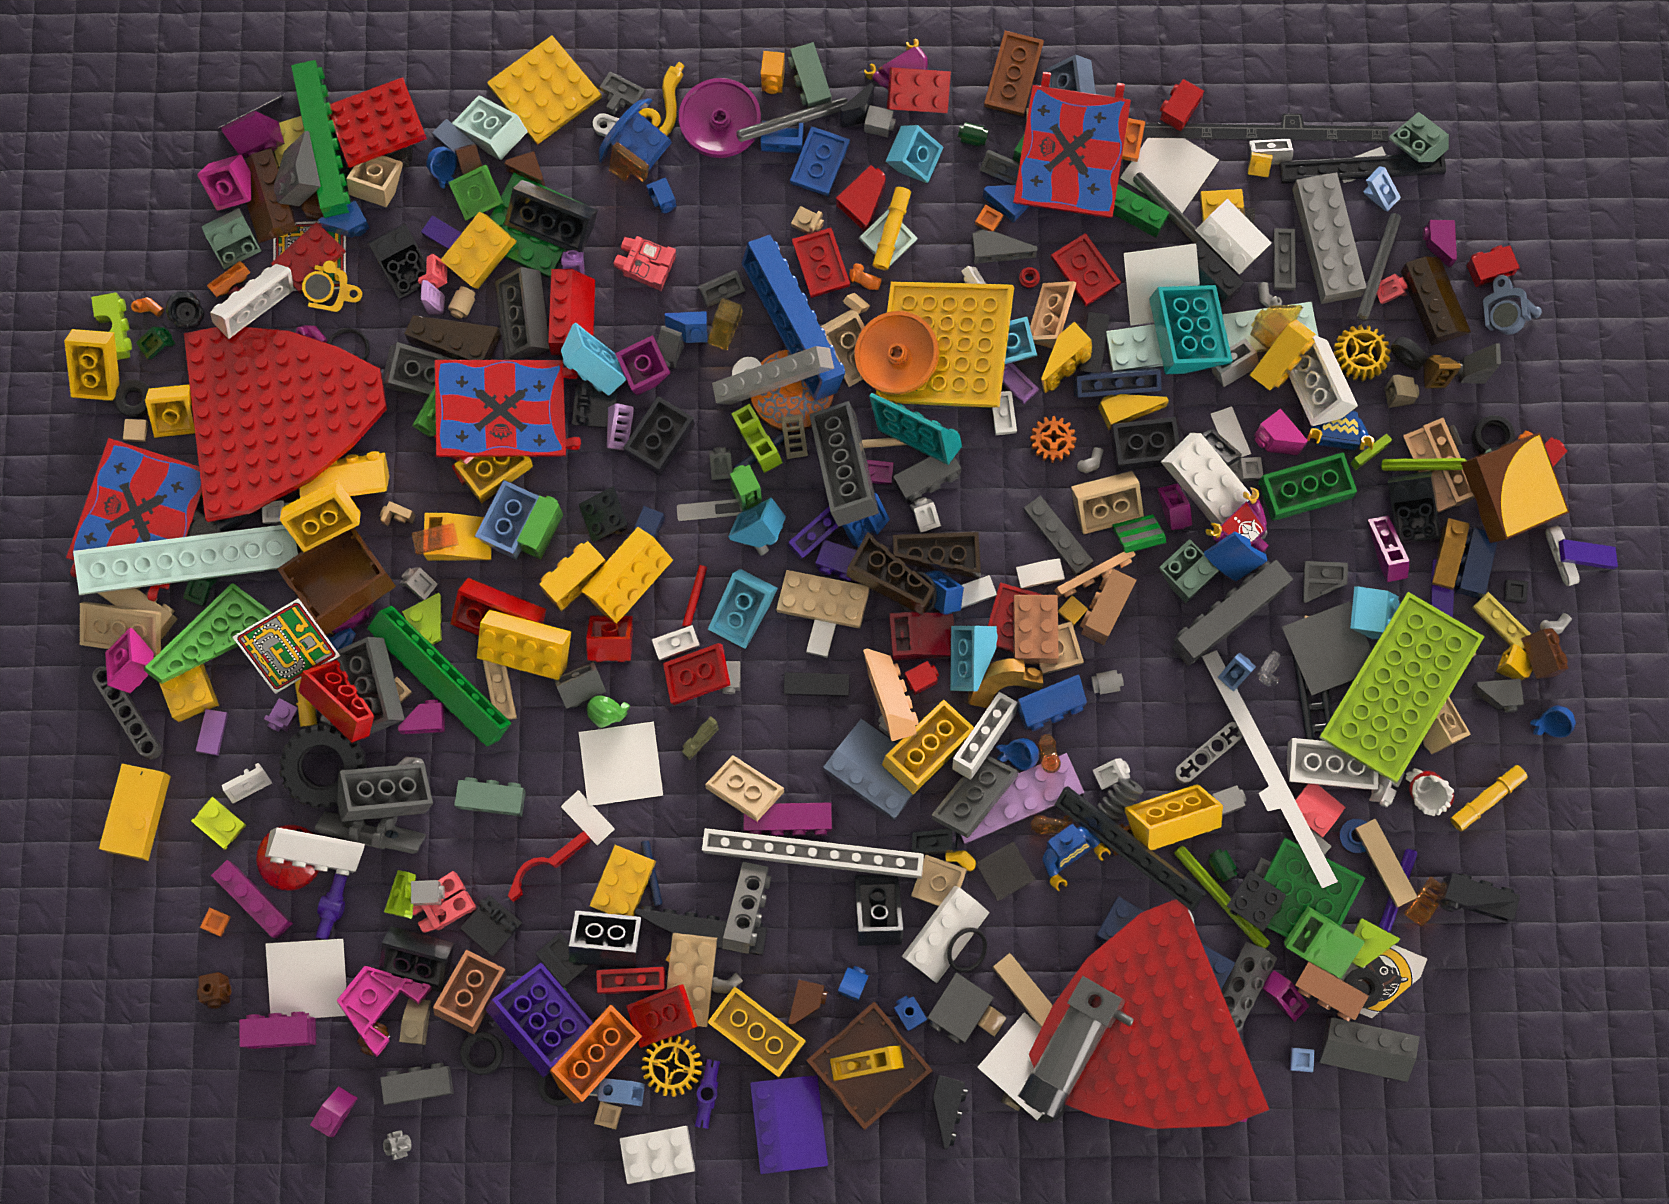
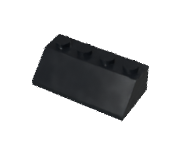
[504,180,598,252]

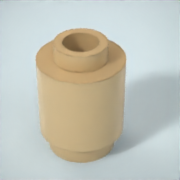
[448,286,475,319]

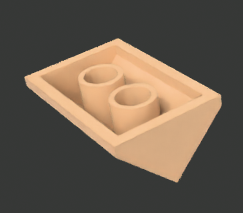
[1030,281,1076,349]

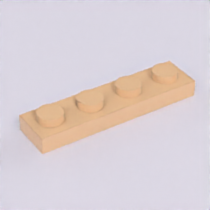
[1054,551,1136,598]

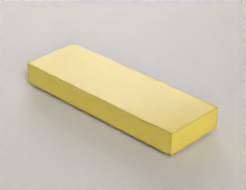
[1472,592,1531,649]

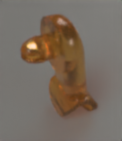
[1038,734,1061,773]
[1030,814,1075,834]

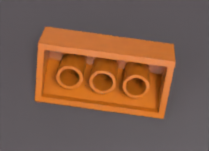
[550,1005,642,1104]

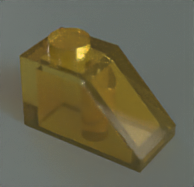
[708,298,742,350]

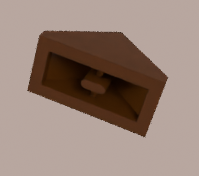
[504,151,545,186]

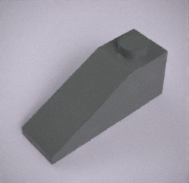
[971,230,1037,264]
[1457,343,1501,384]

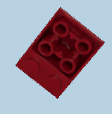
[889,612,954,661]

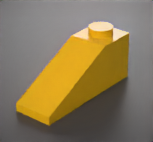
[1099,394,1169,430]
[830,1046,904,1081]

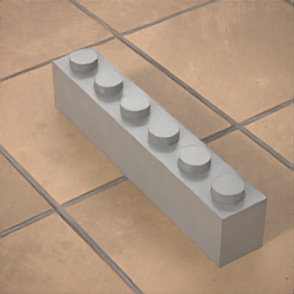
[712,346,834,405]

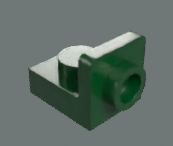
[136,327,175,359]
[183,577,217,606]

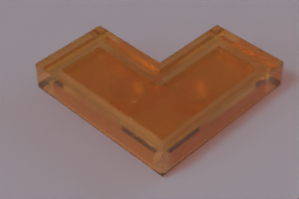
[609,142,649,182]

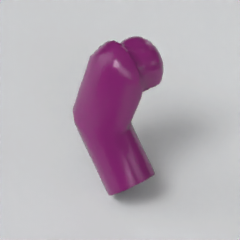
[295,325,327,343]

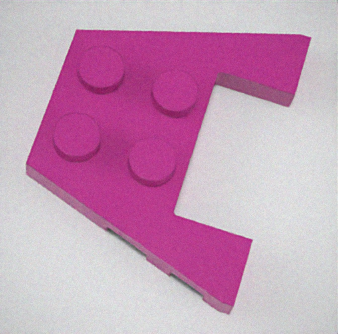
[337,966,431,1057]

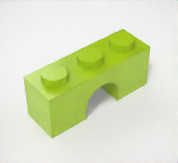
[91,292,132,360]
[731,404,783,473]

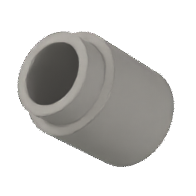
[1091,670,1124,695]

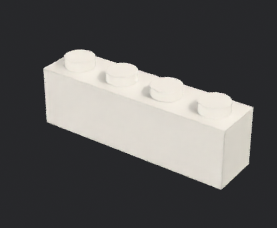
[952,692,1018,780]

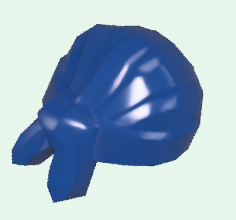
[426,146,457,189]
[1530,705,1576,738]
[996,738,1039,771]

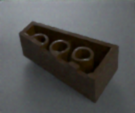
[404,315,501,360]
[846,532,935,615]
[892,532,981,579]

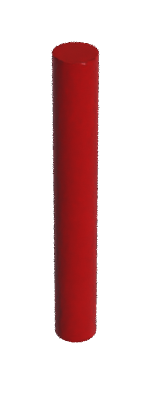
[682,565,707,627]

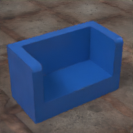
[761,121,804,153]

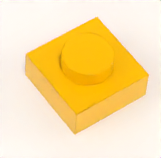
[1248,152,1272,177]

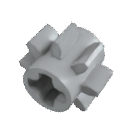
[383,1130,411,1160]

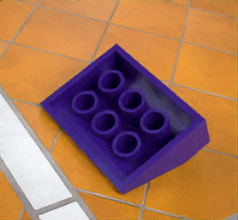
[485,963,593,1077]
[750,1075,828,1174]

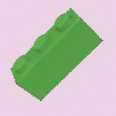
[730,465,762,512]

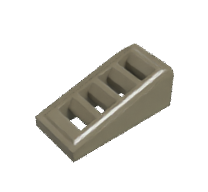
[781,414,808,459]

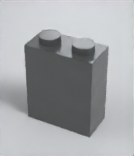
[927,973,994,1044]

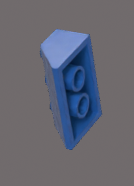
[1017,674,1087,731]

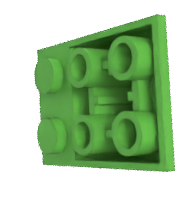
[1284,906,1365,979]

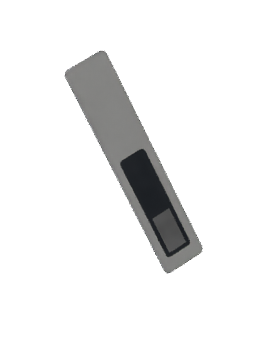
[677,499,742,521]

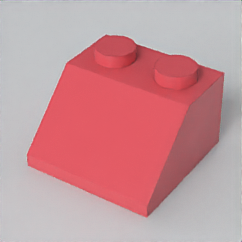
[1295,784,1346,838]

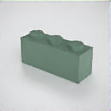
[788,42,832,108]
[454,777,526,817]

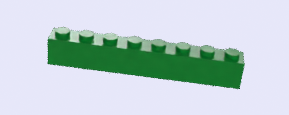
[291,60,351,218]
[1013,135,1169,238]
[367,606,512,747]

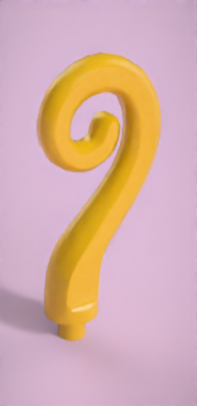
[638,62,685,136]

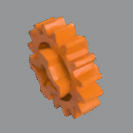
[1030,416,1076,463]

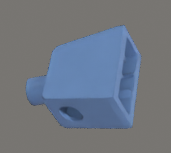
[589,1078,645,1106]

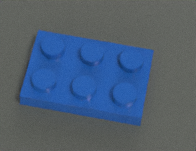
[790,126,850,197]

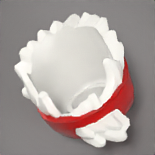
[1406,768,1454,816]

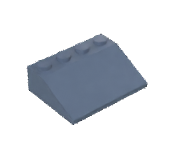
[823,719,913,821]

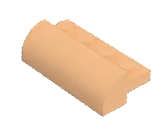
[1403,418,1475,513]

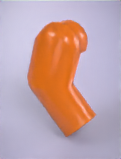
[131,298,164,317]

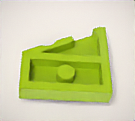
[402,593,442,645]
[384,870,416,919]
[1351,918,1400,968]

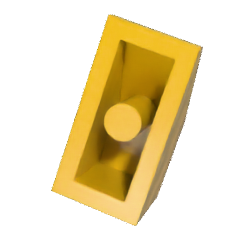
[1496,644,1533,681]

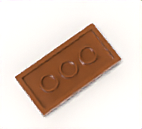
[984,30,1044,117]

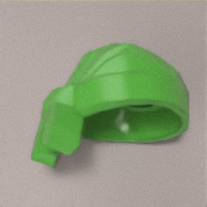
[587,696,630,728]

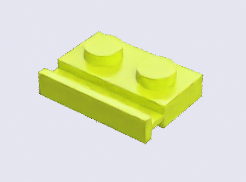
[191,797,246,850]

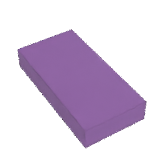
[1002,363,1039,405]
[196,709,228,756]

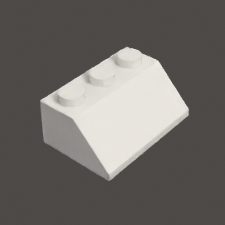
[1195,199,1271,274]

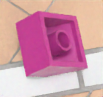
[197,154,251,211]
[1254,408,1308,455]
[105,628,154,693]

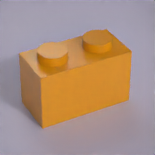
[761,51,785,94]

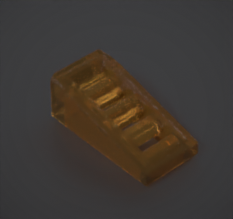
[1404,876,1441,926]

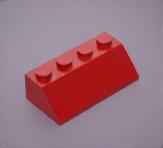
[548,269,595,355]
[450,578,547,636]

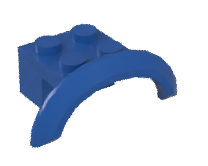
[598,98,672,174]

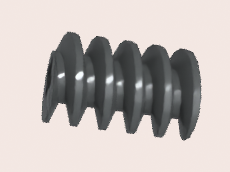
[1097,777,1143,824]

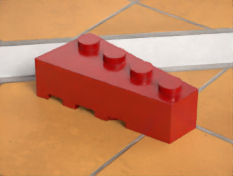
[298,660,374,742]

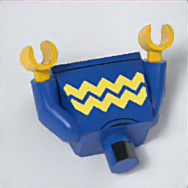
[1307,411,1374,450]
[1042,824,1111,891]

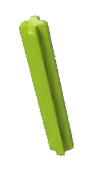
[1381,458,1466,471]

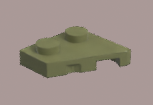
[682,716,719,761]

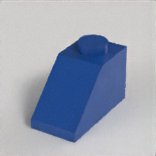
[983,185,1029,223]
[318,201,370,238]
[665,311,708,343]
[922,571,964,614]
[838,966,868,1002]

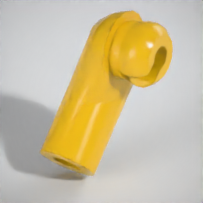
[945,850,976,871]

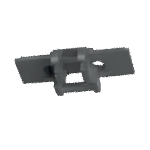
[315,811,426,854]

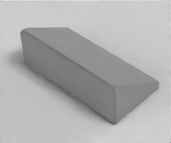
[1249,139,1293,165]

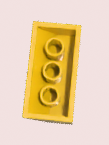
[299,451,390,498]
[1125,784,1223,850]

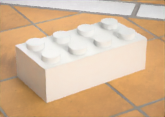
[1161,433,1251,525]

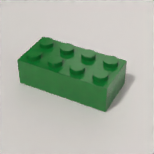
[1259,452,1357,521]

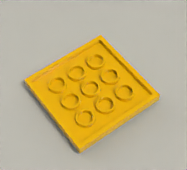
[487,35,602,145]

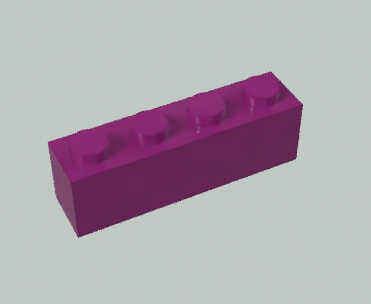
[744,803,832,836]
[211,860,293,939]

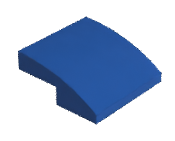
[842,493,890,548]
[1204,531,1267,581]

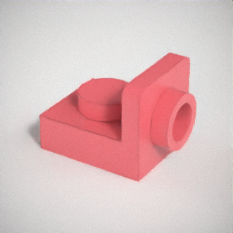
[418,254,447,288]
[1377,274,1408,304]

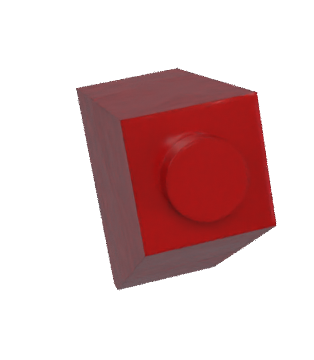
[836,165,886,232]

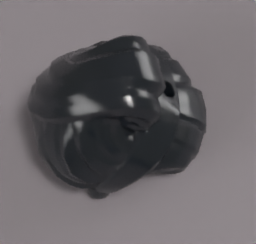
[166,291,205,329]

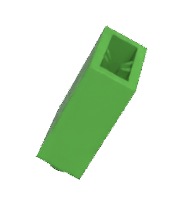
[517,496,563,560]

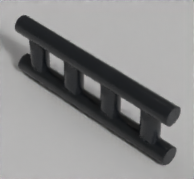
[1293,655,1333,740]

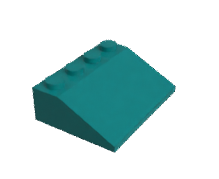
[1149,285,1233,374]
[869,393,962,465]

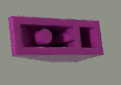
[1368,515,1409,582]

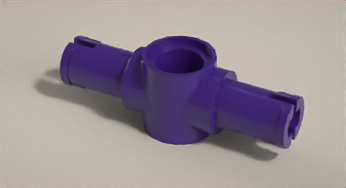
[315,874,347,940]
[694,1059,720,1129]

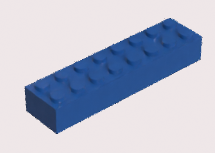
[741,235,845,401]

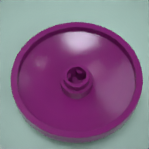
[679,78,761,158]

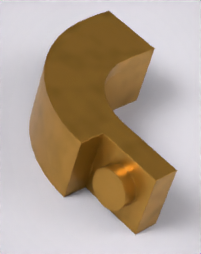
[968,658,1043,708]

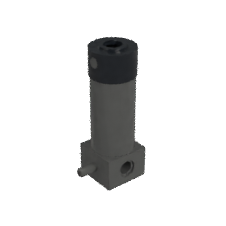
[1017,976,1134,1119]

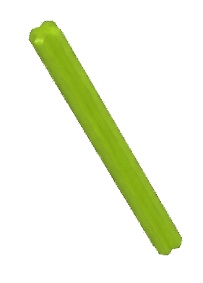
[1174,846,1270,949]

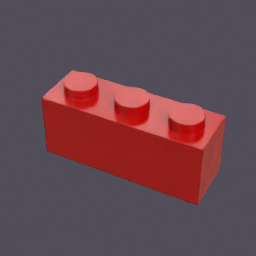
[597,967,666,995]

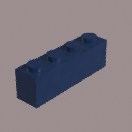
[1073,368,1162,398]

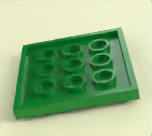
[490,173,583,279]
[1263,837,1365,937]

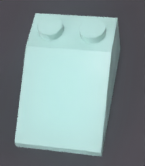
[452,95,528,160]

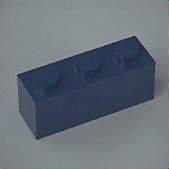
[1455,528,1497,599]

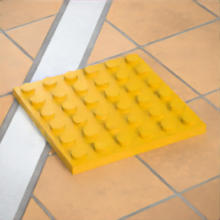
[876,282,1014,408]

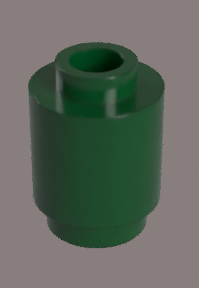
[957,122,989,147]
[1208,848,1238,882]

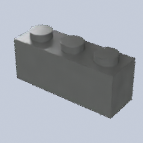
[893,456,961,503]
[380,1063,454,1105]

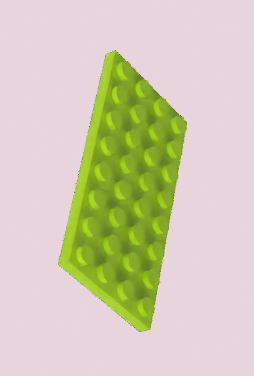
[1319,592,1485,784]

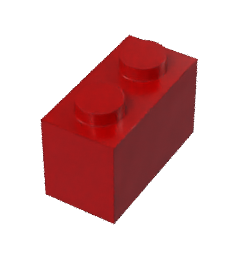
[1160,79,1204,131]
[1467,245,1520,287]

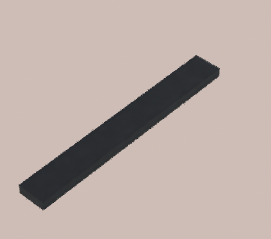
[1279,154,1446,184]
[1054,786,1206,912]

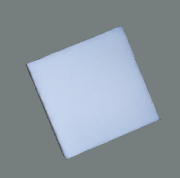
[1290,1048,1314,1072]

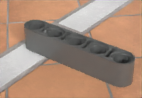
[92,667,162,760]

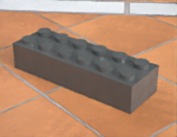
[809,401,879,527]
[1172,560,1293,667]

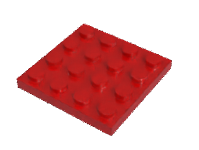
[329,77,427,168]

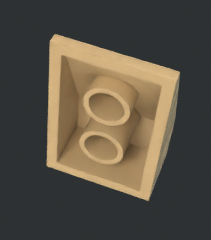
[820,310,865,387]

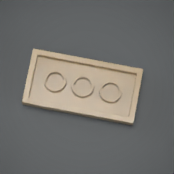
[776,570,870,629]
[80,602,161,656]
[666,933,717,1027]

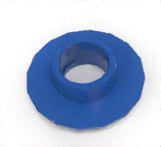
[1340,819,1367,853]

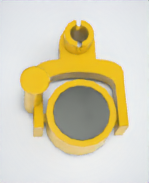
[302,261,362,312]

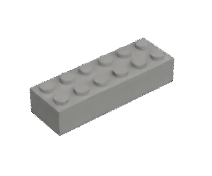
[1292,172,1367,304]

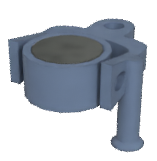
[1483,275,1542,335]

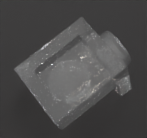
[1256,650,1280,687]

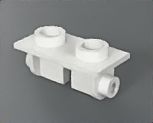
[1369,772,1405,808]

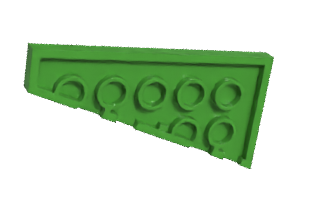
[144,583,272,684]

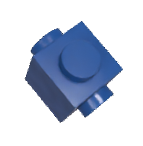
[894,995,927,1032]

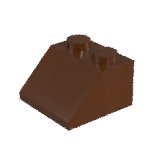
[1521,628,1569,679]

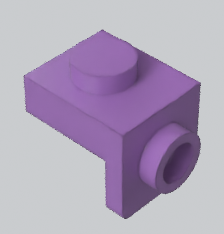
[561,250,585,274]

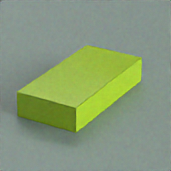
[1351,434,1392,470]

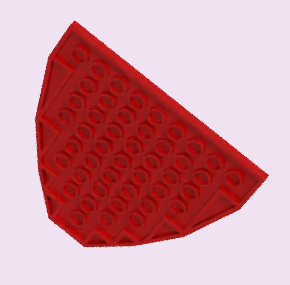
[184,327,387,522]
[1029,899,1270,1129]

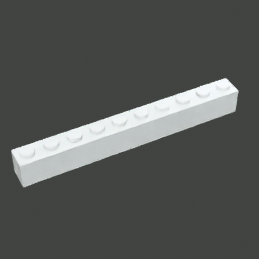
[702,828,924,879]

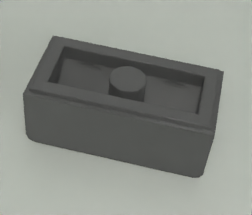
[698,270,745,307]

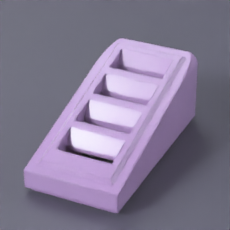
[421,280,445,314]
[607,404,633,451]

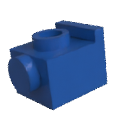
[647,177,676,213]

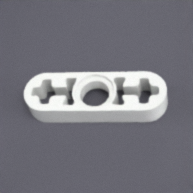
[1546,525,1579,586]

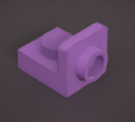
[264,698,298,732]

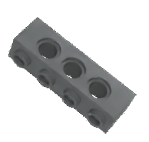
[723,862,772,954]
[1221,942,1277,1033]

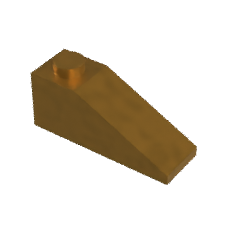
[1423,355,1461,388]
[1432,518,1470,590]

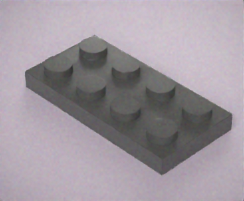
[932,756,1018,838]

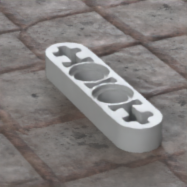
[1174,722,1243,784]

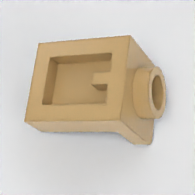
[791,206,824,234]
[380,501,416,526]

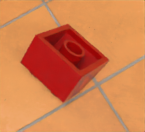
[586,616,633,662]

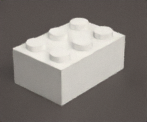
[620,1126,695,1184]

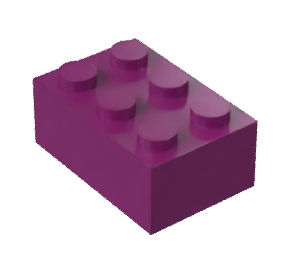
[239,1012,316,1049]

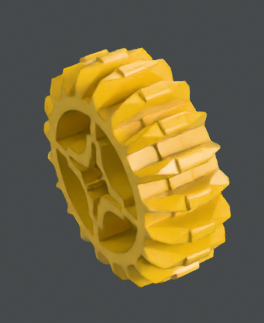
[1333,324,1391,381]
[642,1036,702,1097]

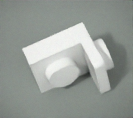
[910,497,941,532]
[1093,758,1130,790]

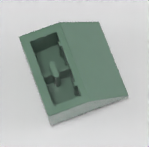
[1389,112,1449,162]
[202,208,261,269]
[1159,539,1219,603]

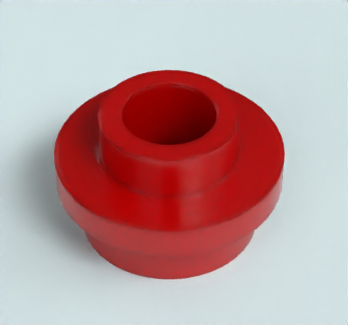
[1019,267,1040,288]

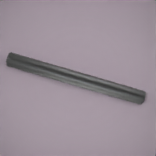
[736,97,848,142]
[1133,172,1224,261]
[1357,213,1401,320]

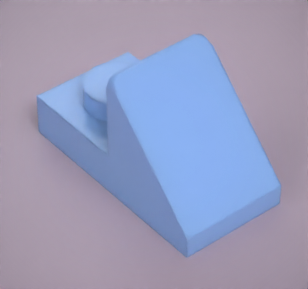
[1363,166,1401,212]

